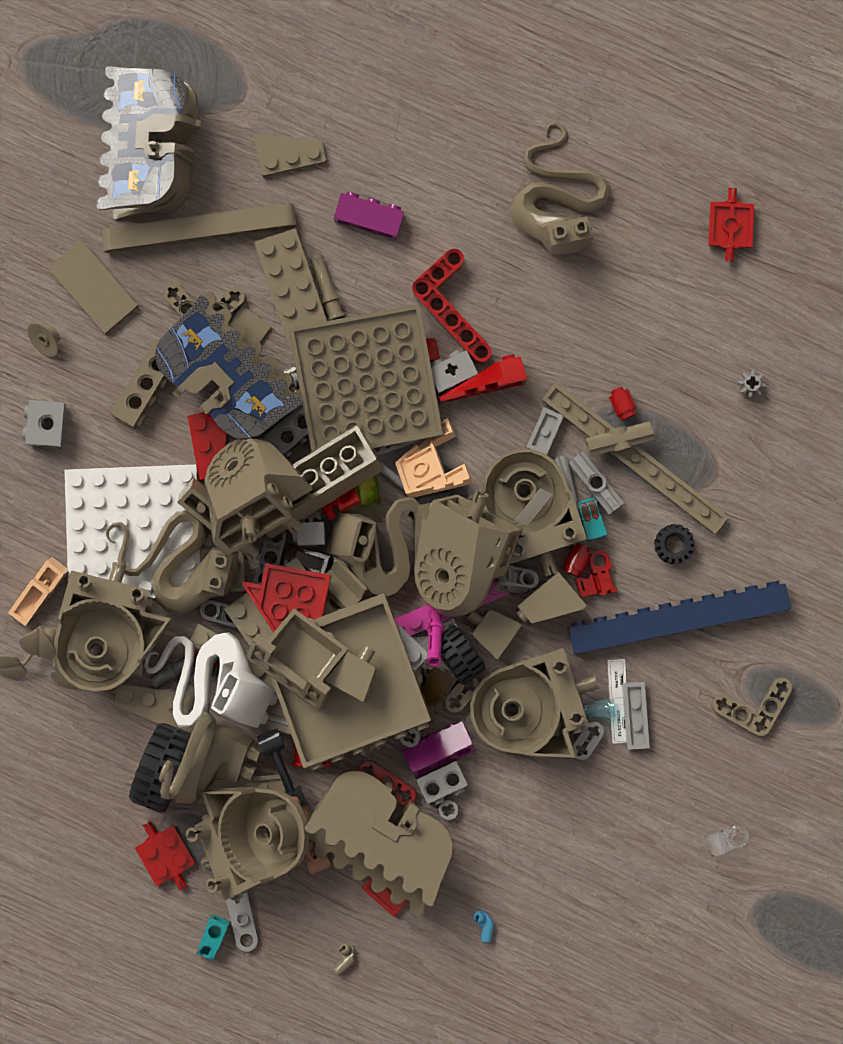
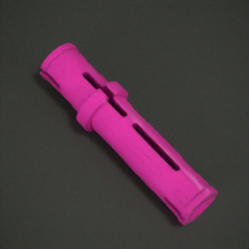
[426,609,444,667]

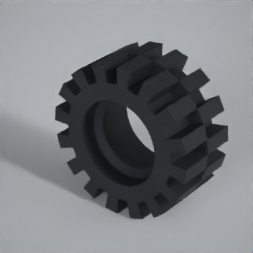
[654,524,695,564]

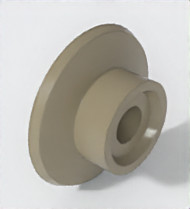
[28,323,60,357]

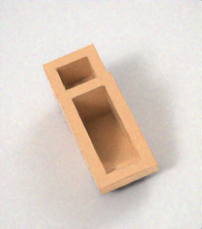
[8,557,68,626]

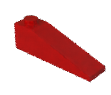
[439,354,527,404]

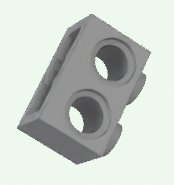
[416,761,467,806]

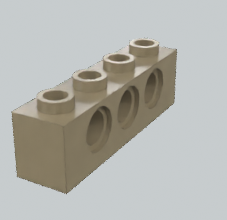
[111,338,169,429]

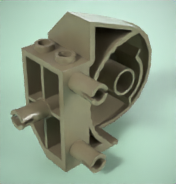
[205,438,313,560]
[482,449,587,577]
[414,490,523,617]
[54,562,171,693]
[470,648,599,758]
[186,787,310,900]

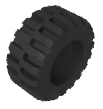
[129,723,192,813]

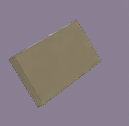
[48,240,138,335]

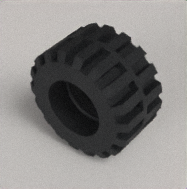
[441,625,486,685]

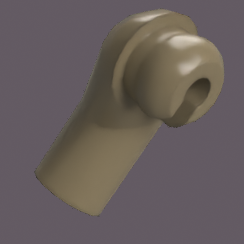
[333,943,355,976]

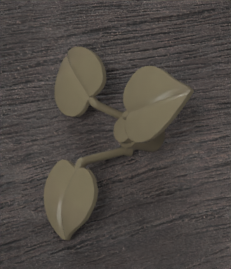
[0,627,78,689]

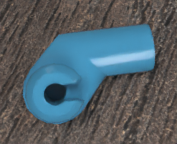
[473,910,495,943]

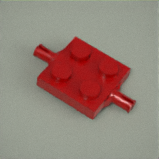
[708,187,754,262]
[135,821,195,891]

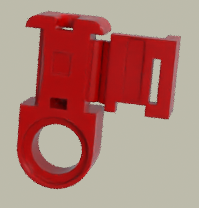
[574,551,618,598]

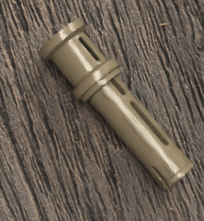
[310,255,346,321]

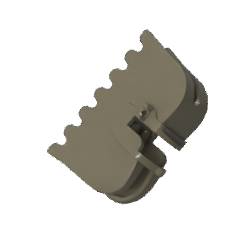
[304,771,452,918]

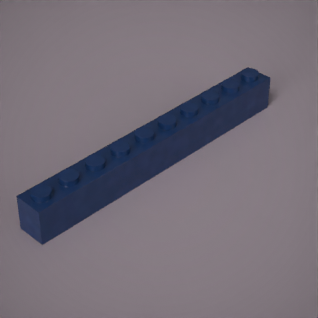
[568,580,791,654]

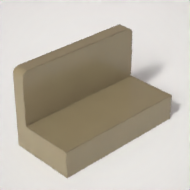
[325,559,367,609]

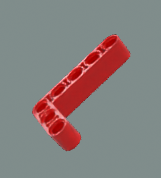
[412,248,492,364]

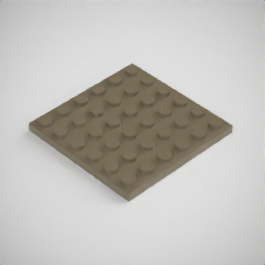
[288,304,443,452]

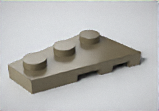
[253,134,326,177]

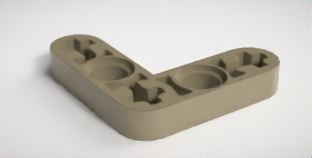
[163,283,245,317]
[711,678,792,736]

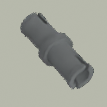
[150,657,195,688]

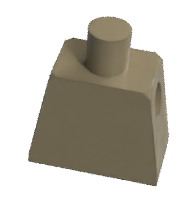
[466,610,522,660]
[326,645,378,703]

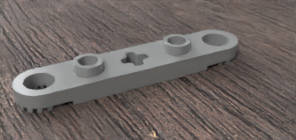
[226,892,258,952]

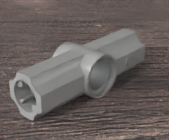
[568,452,624,515]

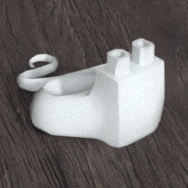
[144,632,278,728]

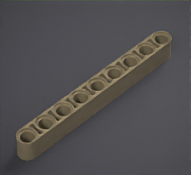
[101,203,297,253]

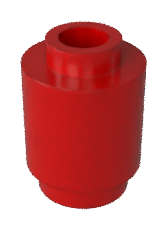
[608,387,637,421]
[563,543,592,577]

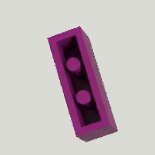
[334,192,404,240]
[402,722,476,779]

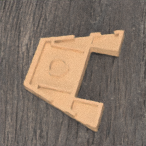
[395,418,473,498]

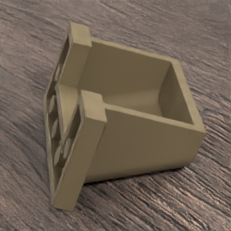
[246,609,348,711]

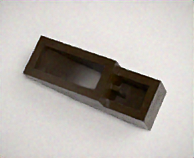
[283,544,354,574]

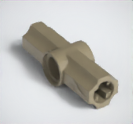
[585,422,655,457]

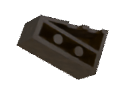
[420,667,457,737]

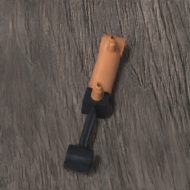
[257,728,332,875]

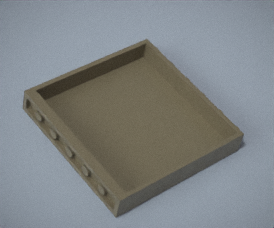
[264,593,433,771]

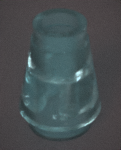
[583,698,616,719]

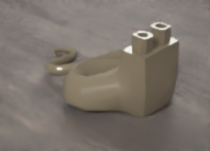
[509,123,611,256]
[326,497,420,597]
[106,510,238,614]
[159,711,262,805]

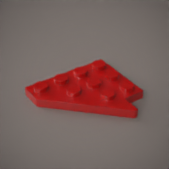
[242,563,332,633]

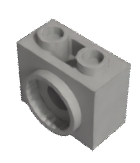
[22,400,67,449]

